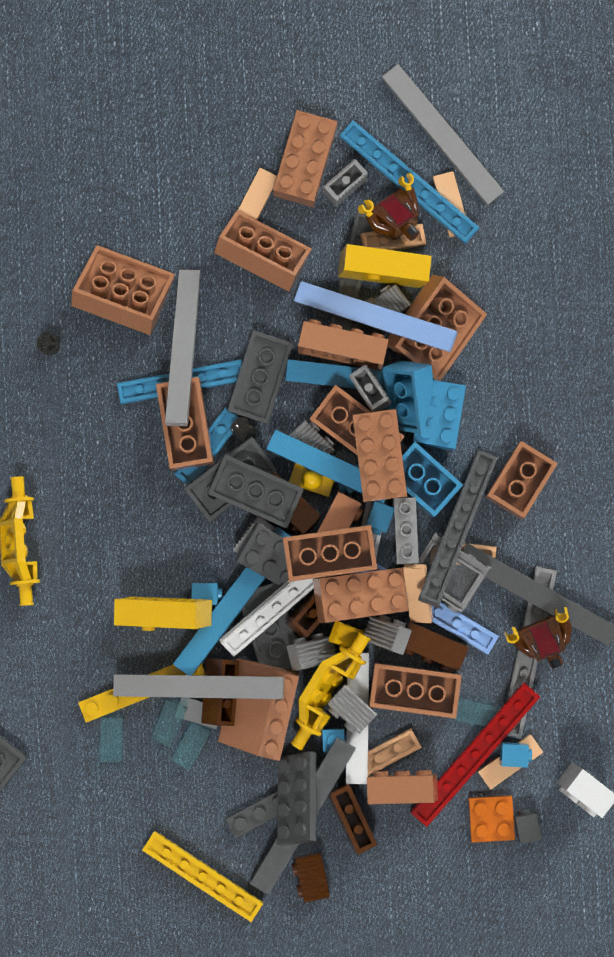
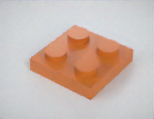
[468,795,515,842]

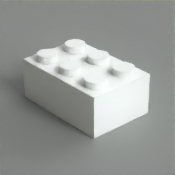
[556,762,614,818]

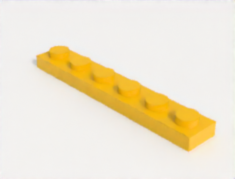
[78,663,205,723]
[142,831,263,922]

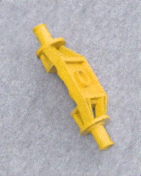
[0,476,40,606]
[291,632,371,750]

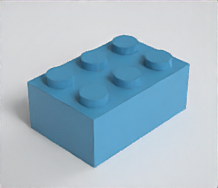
[412,380,466,451]
[402,442,463,517]

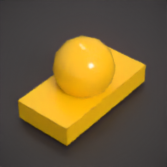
[289,463,334,498]
[328,621,365,648]

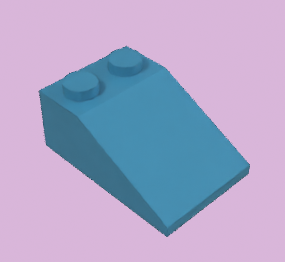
[382,361,434,434]

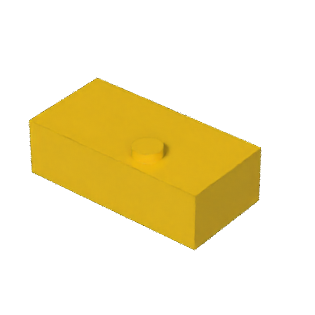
[338,244,432,288]
[114,596,212,631]

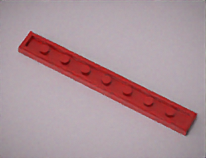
[410,682,540,827]

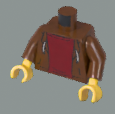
[358,173,420,241]
[504,607,572,669]

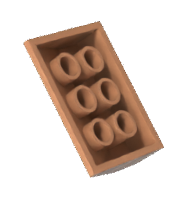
[71,245,175,335]
[387,275,487,381]
[218,658,300,761]

